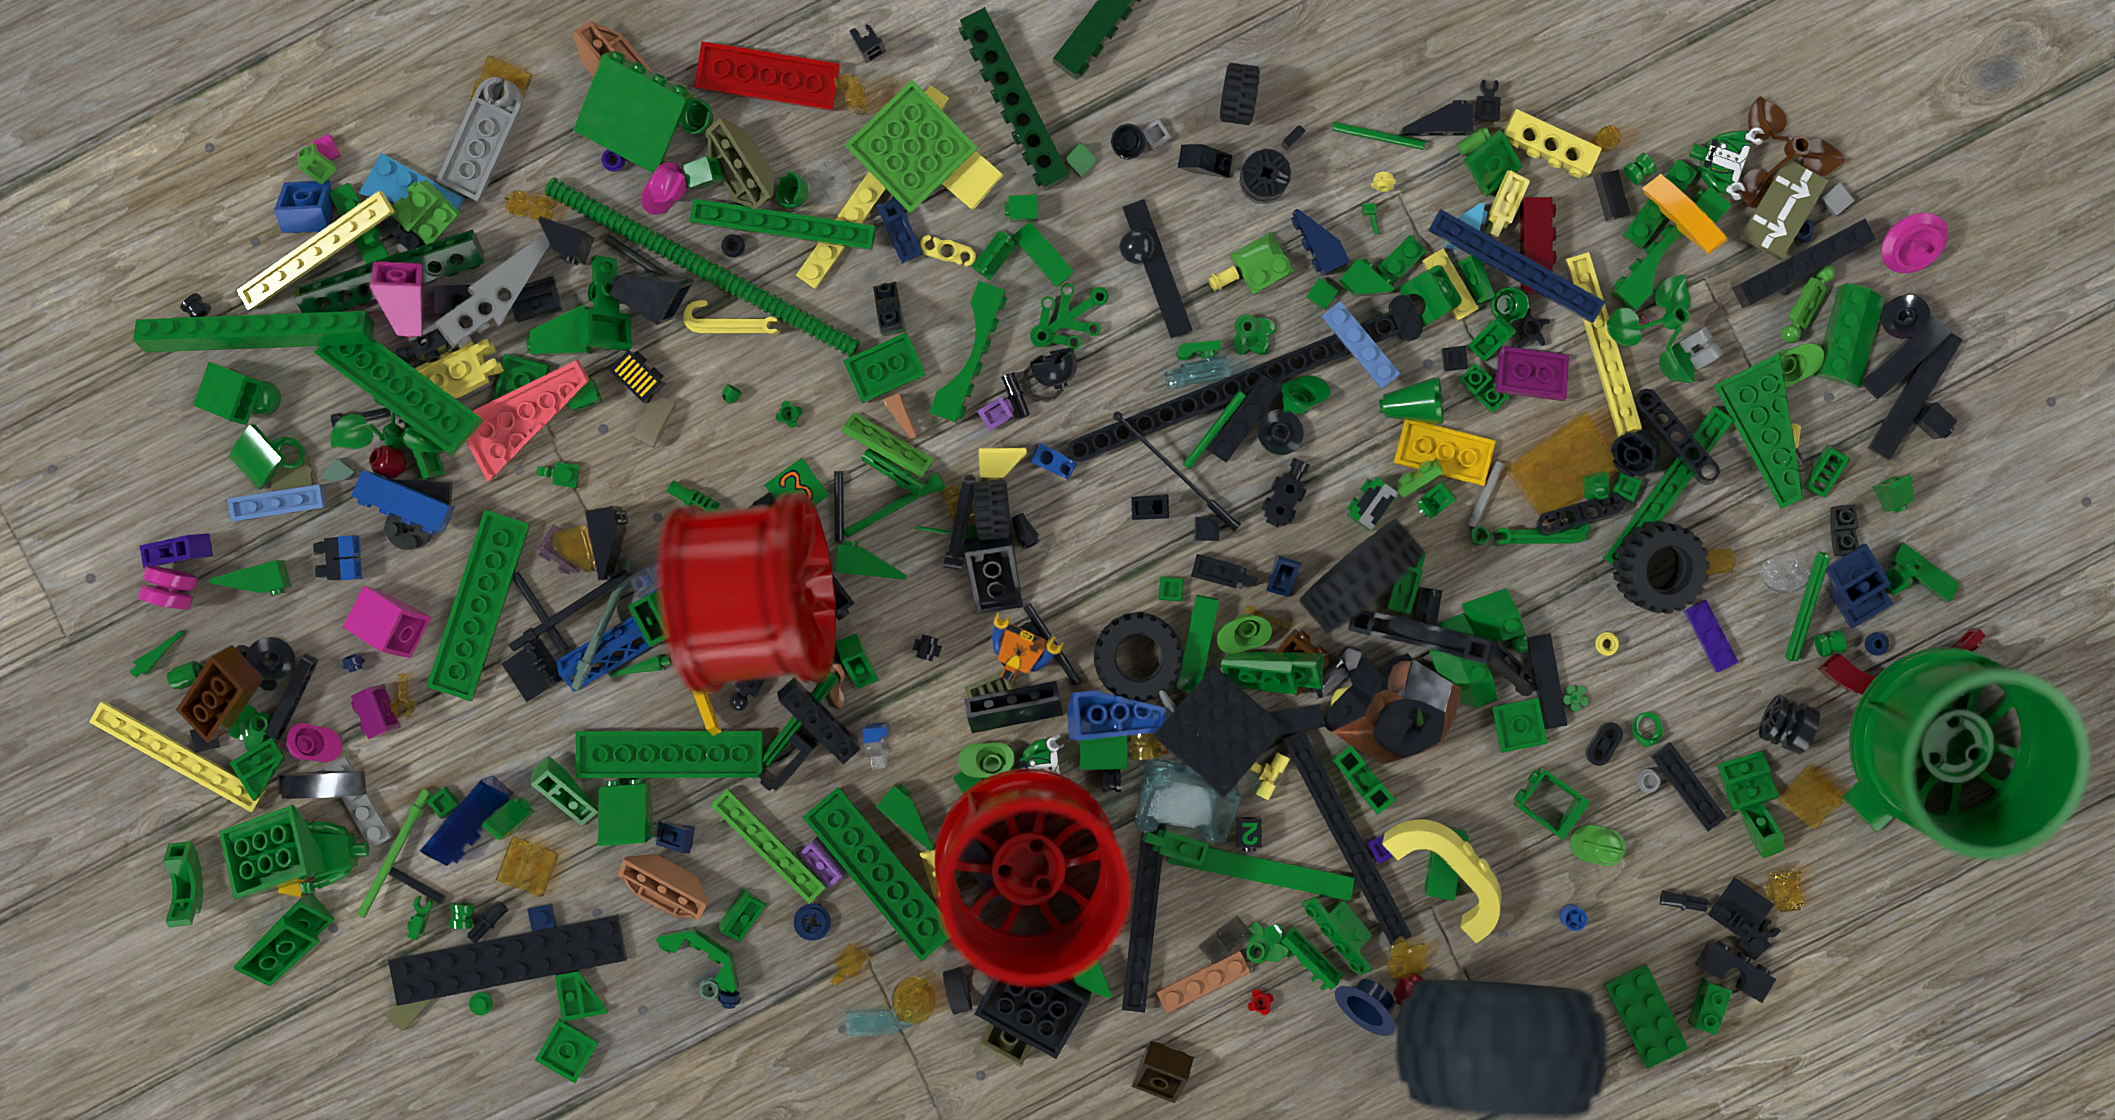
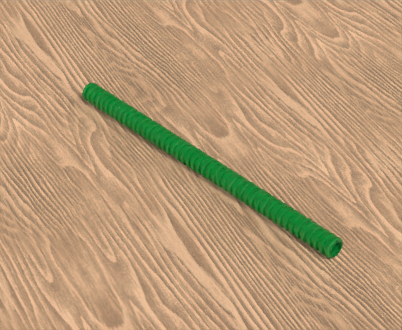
[545,177,860,357]

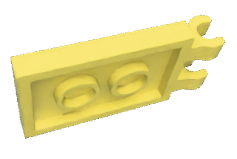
[414,339,504,399]

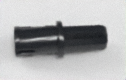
[1001,372,1030,419]
[1660,890,1709,912]
[467,900,509,943]

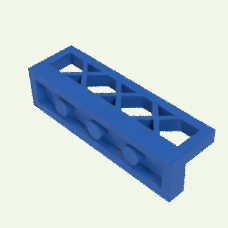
[556,616,651,692]

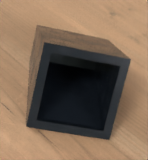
[610,270,695,325]

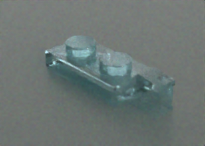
[1164,356,1231,388]
[846,1010,912,1037]

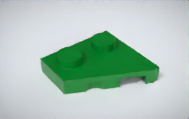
[229,737,285,801]
[555,970,607,1022]

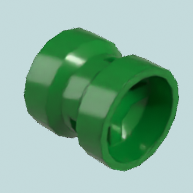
[1623,152,1657,185]
[1814,629,1847,658]
[449,902,475,929]

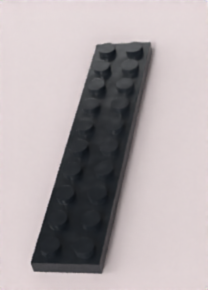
[388,914,627,1006]

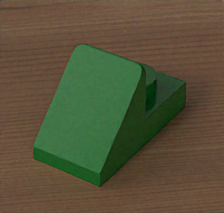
[1468,315,1516,362]

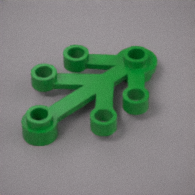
[1030,283,1109,349]

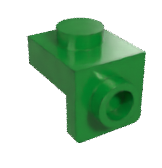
[1417,480,1457,520]

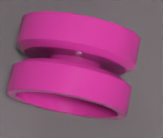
[138,565,198,610]

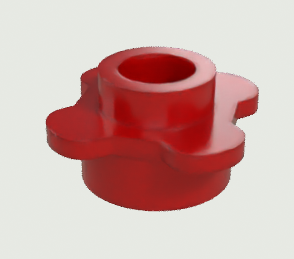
[1247,989,1274,1015]

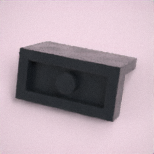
[1594,169,1630,222]

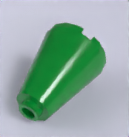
[1379,377,1444,424]

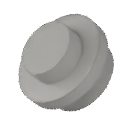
[1636,769,1661,793]

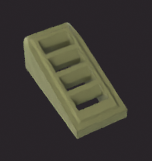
[964,671,1018,698]

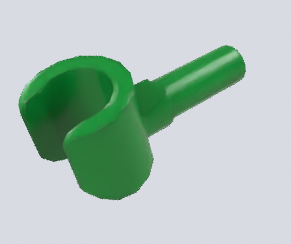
[1362,203,1380,235]

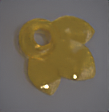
[1387,936,1427,978]

